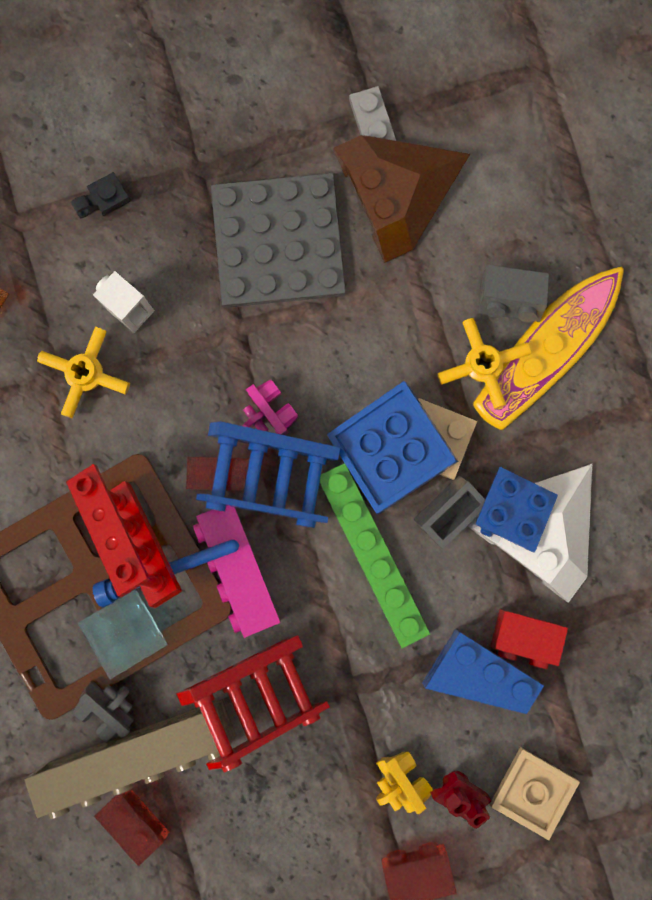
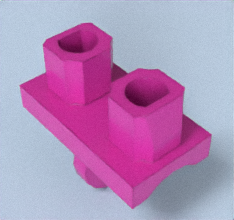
[243,380,299,435]

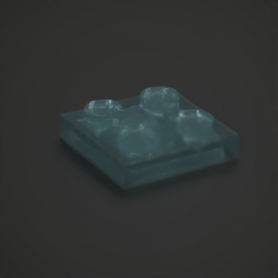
[78,589,168,679]

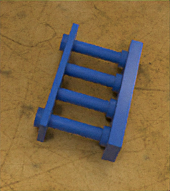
[196,421,340,528]

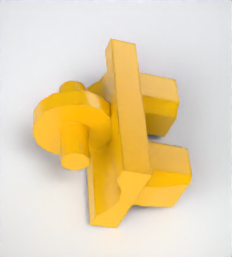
[376,752,433,814]

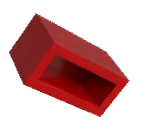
[490,609,568,669]

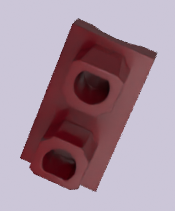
[430,771,492,829]

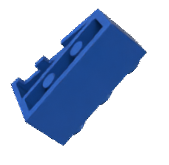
[422,629,544,714]

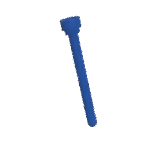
[93,539,239,608]

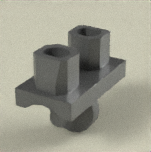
[73,681,134,743]

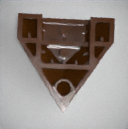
[333,135,470,263]

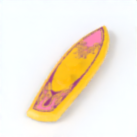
[473,267,624,430]

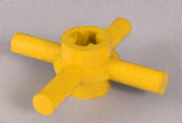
[437,318,531,410]
[37,327,130,419]

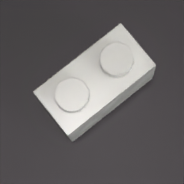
[93,271,155,333]

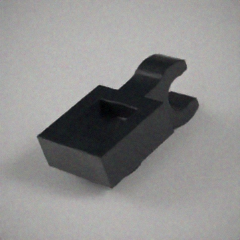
[71,172,130,219]

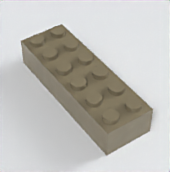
[24,698,236,819]

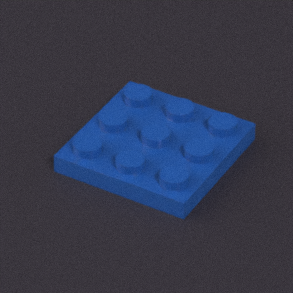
[327,381,459,514]

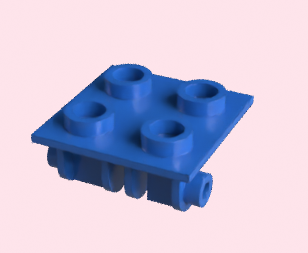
[475,467,558,553]

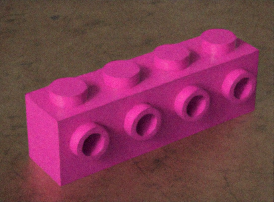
[192,506,280,638]

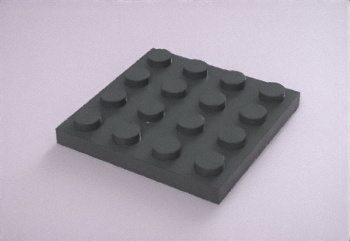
[211,173,345,308]

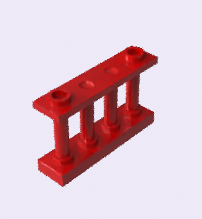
[66,464,182,608]
[176,635,330,772]

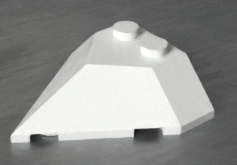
[468,464,592,603]

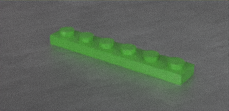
[320,463,430,648]

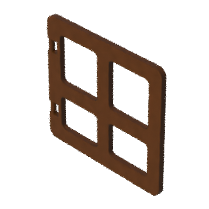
[0,454,231,720]

